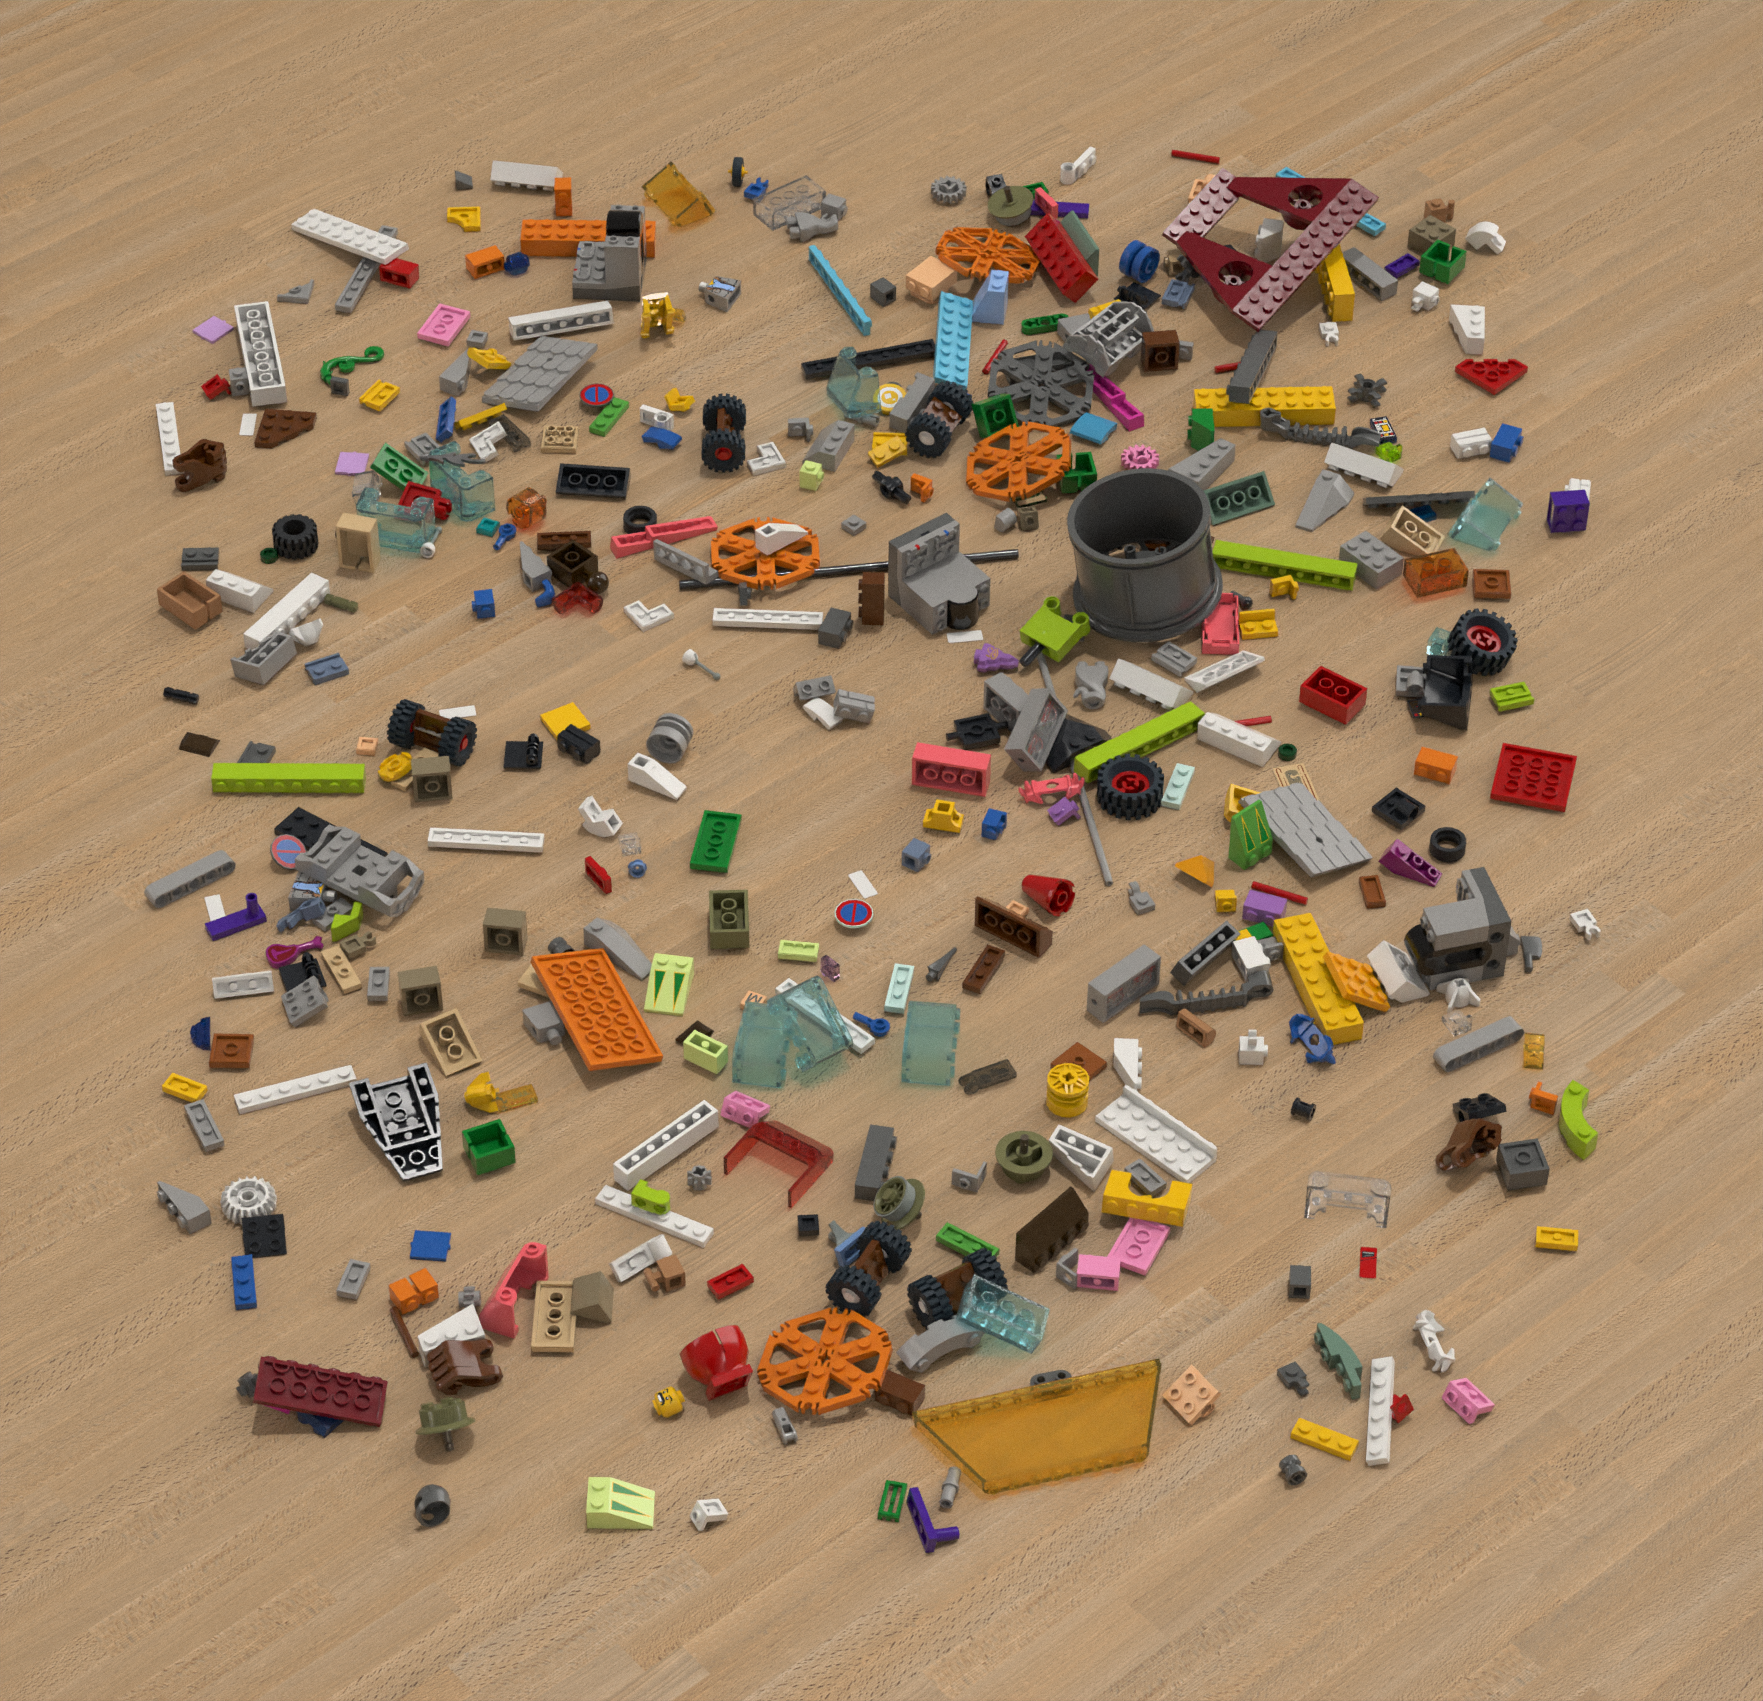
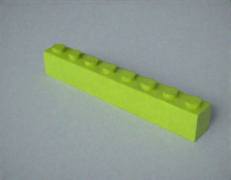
[1213,540,1358,591]
[1073,701,1205,784]
[211,763,366,793]

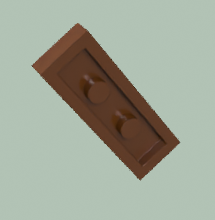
[537,531,592,550]
[962,944,1005,994]

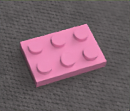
[417,304,471,346]
[1107,1218,1170,1276]

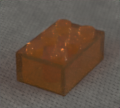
[1403,548,1469,598]

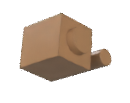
[1424,198,1455,223]
[643,1254,686,1292]

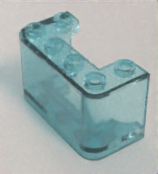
[429,440,495,522]
[356,487,436,553]
[766,975,853,1073]
[732,1001,798,1088]
[902,1001,961,1086]

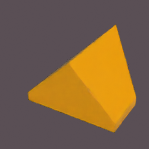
[1175,855,1214,887]

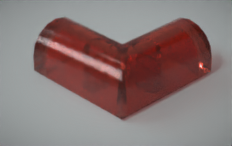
[552,582,603,614]

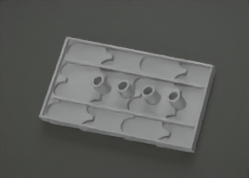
[482,336,598,411]
[1238,783,1373,877]

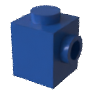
[471,589,495,619]

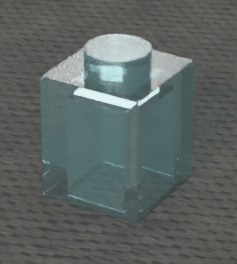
[1426,627,1451,656]

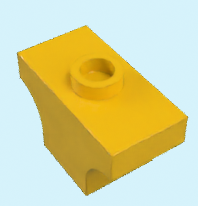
[923,799,964,833]

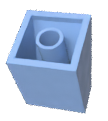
[972,270,1009,325]

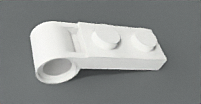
[1060,147,1097,184]
[609,1234,672,1282]

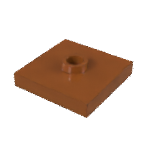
[1473,569,1511,599]
[209,1033,254,1068]
[1050,1042,1107,1081]

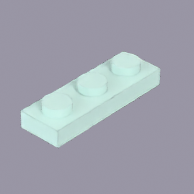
[1161,763,1195,810]
[884,963,914,1014]

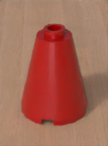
[1022,874,1075,917]

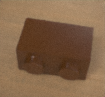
[875,1370,925,1416]

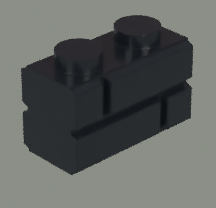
[557,724,601,764]

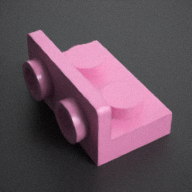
[721,1091,770,1130]
[1442,1378,1495,1424]

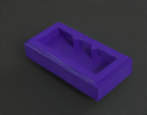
[1384,253,1420,279]

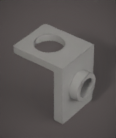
[952,1161,987,1192]
[1056,1248,1078,1289]

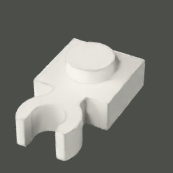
[1319,322,1339,346]
[1570,909,1601,940]

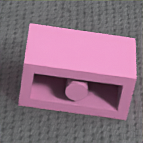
[1077,1254,1121,1291]

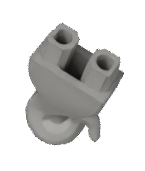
[786,212,838,242]
[1073,661,1108,709]

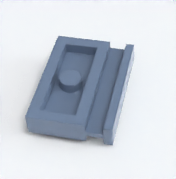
[1161,279,1195,309]
[304,653,349,685]

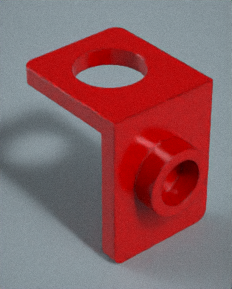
[1390,1394,1414,1423]

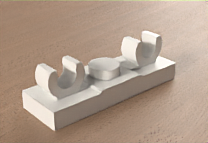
[212,971,274,999]

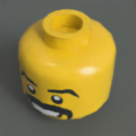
[652,1386,685,1418]

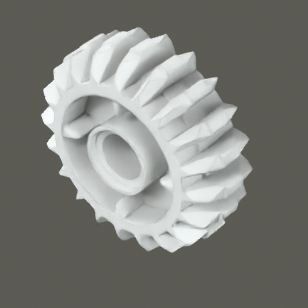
[220,1176,277,1225]

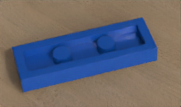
[436,396,456,443]
[231,1254,257,1310]

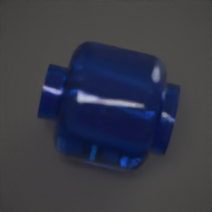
[504,252,530,276]

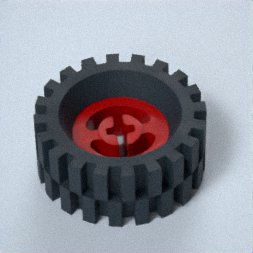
[1447,608,1518,676]
[1097,754,1164,820]

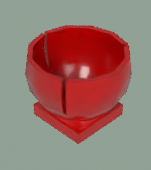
[679,1325,753,1401]

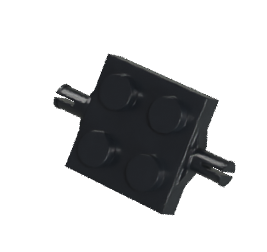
[946,713,1008,750]

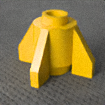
[464,1071,499,1113]

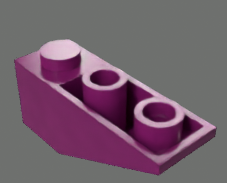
[1378,839,1442,887]

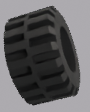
[272,514,319,560]

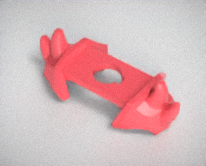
[1018,773,1085,804]

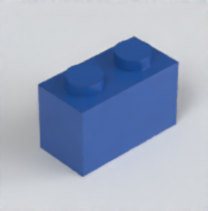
[1490,423,1524,463]

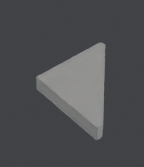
[277,279,315,304]

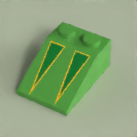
[1228,800,1273,870]

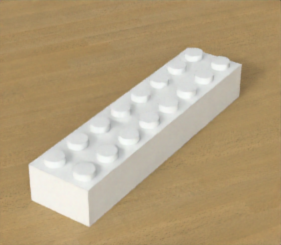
[234,301,287,407]

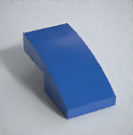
[641,427,682,449]

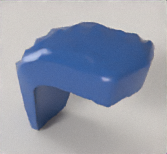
[535,579,556,607]

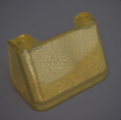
[641,161,716,228]

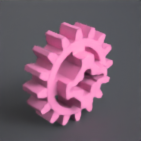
[1121,444,1159,470]

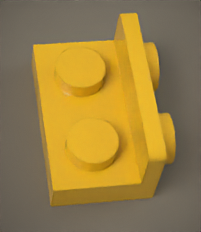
[1238,609,1278,640]

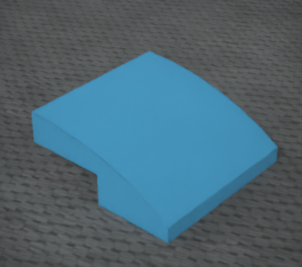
[1070,412,1117,444]

